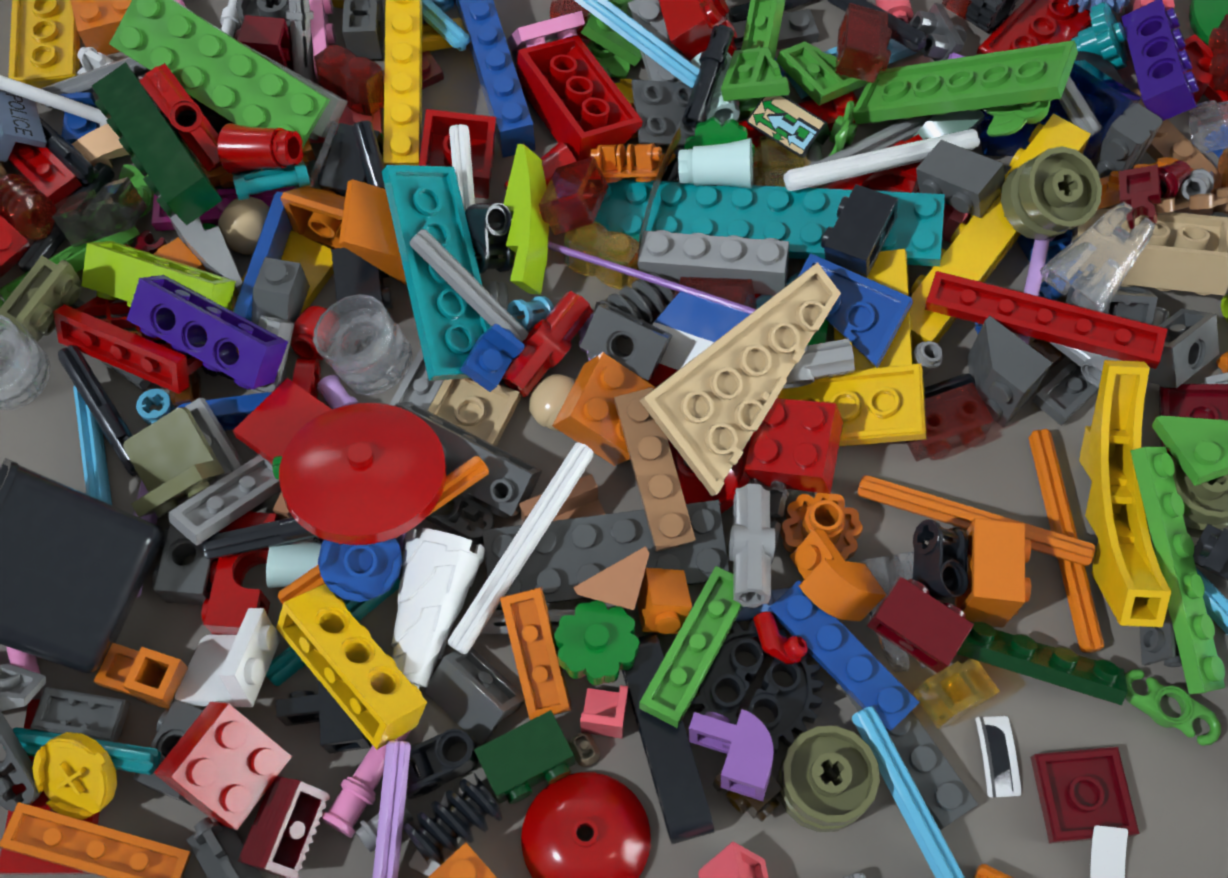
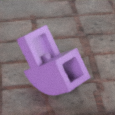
[689,709,774,801]

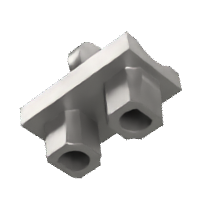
[909,3,967,61]

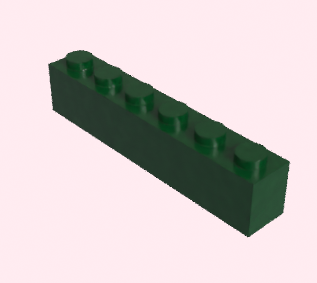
[92,62,223,226]

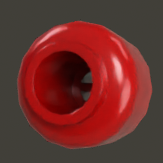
[291,306,345,360]

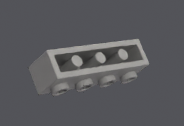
[637,230,789,296]

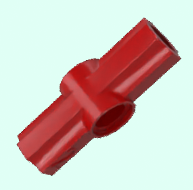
[139,63,222,173]
[502,290,594,397]

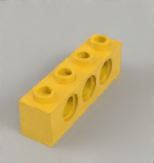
[276,584,427,750]

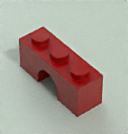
[201,512,280,635]

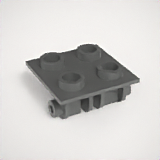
[631,79,695,147]

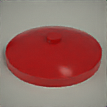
[279,403,446,545]

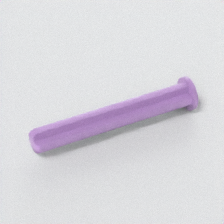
[373,740,411,878]

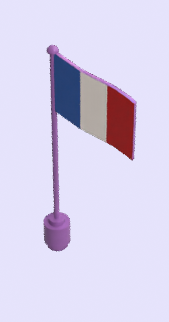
[548,241,756,387]

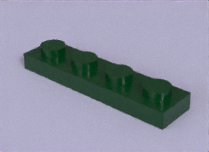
[956,621,1128,706]

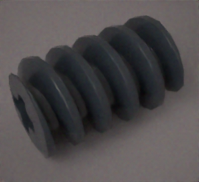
[403,774,503,865]

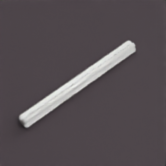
[783,129,980,191]
[448,442,594,654]

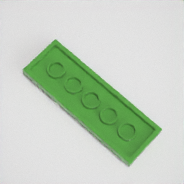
[109,0,330,149]
[853,40,1078,124]

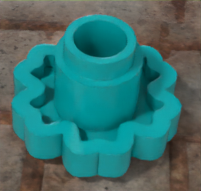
[1071,1,1129,70]

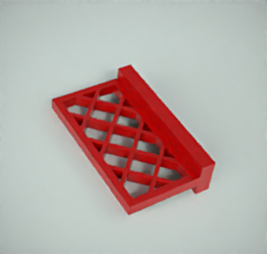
[53,296,207,394]

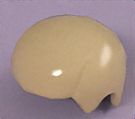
[218,196,270,255]
[529,374,576,432]

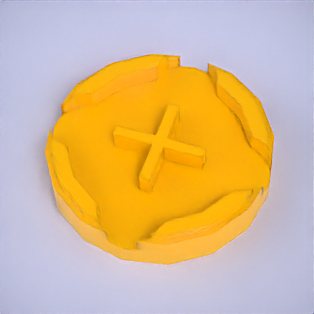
[32,732,117,820]

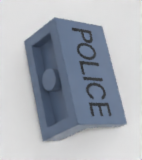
[0,90,47,162]

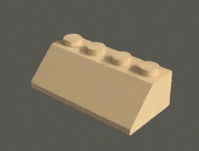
[1069,206,1228,296]

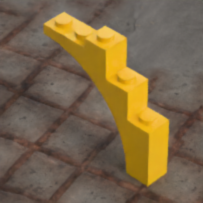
[1079,360,1171,627]

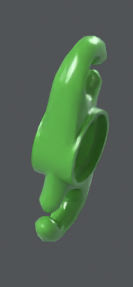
[1125,669,1221,746]

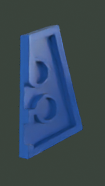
[798,253,913,368]

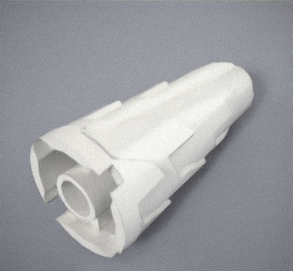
[391,528,485,688]

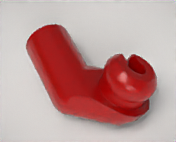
[753,611,808,664]

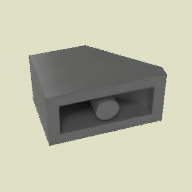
[252,257,310,325]

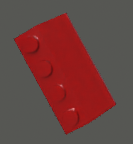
[516,35,643,169]

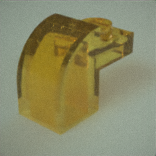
[913,659,1000,730]

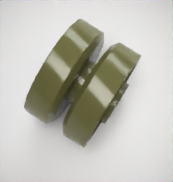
[1001,146,1102,241]
[1170,454,1228,538]
[777,726,880,832]

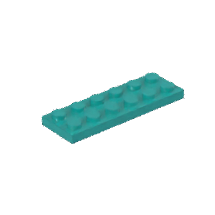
[382,165,491,381]

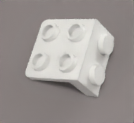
[175,608,280,707]

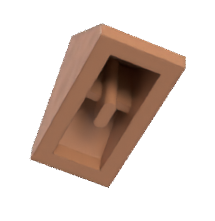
[573,546,650,610]

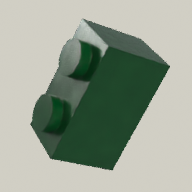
[474,710,575,804]

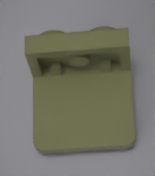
[0,255,82,342]
[123,407,225,518]

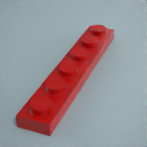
[924,271,1168,369]

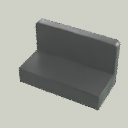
[425,647,525,745]

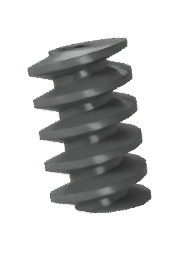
[595,272,674,339]

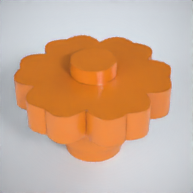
[780,493,863,561]

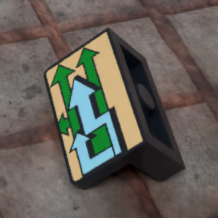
[747,96,831,158]

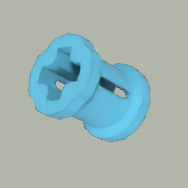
[507,296,554,331]

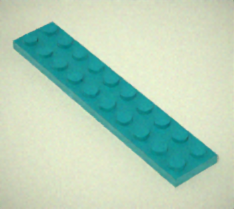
[578,178,945,266]

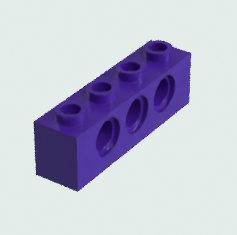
[1121,0,1199,121]
[127,275,288,389]

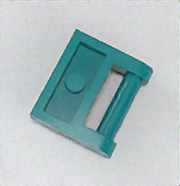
[233,159,311,201]

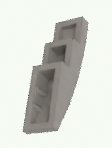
[158,195,243,298]

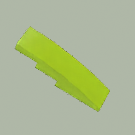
[503,144,549,294]

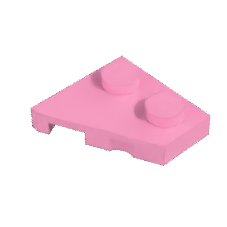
[507,11,585,52]

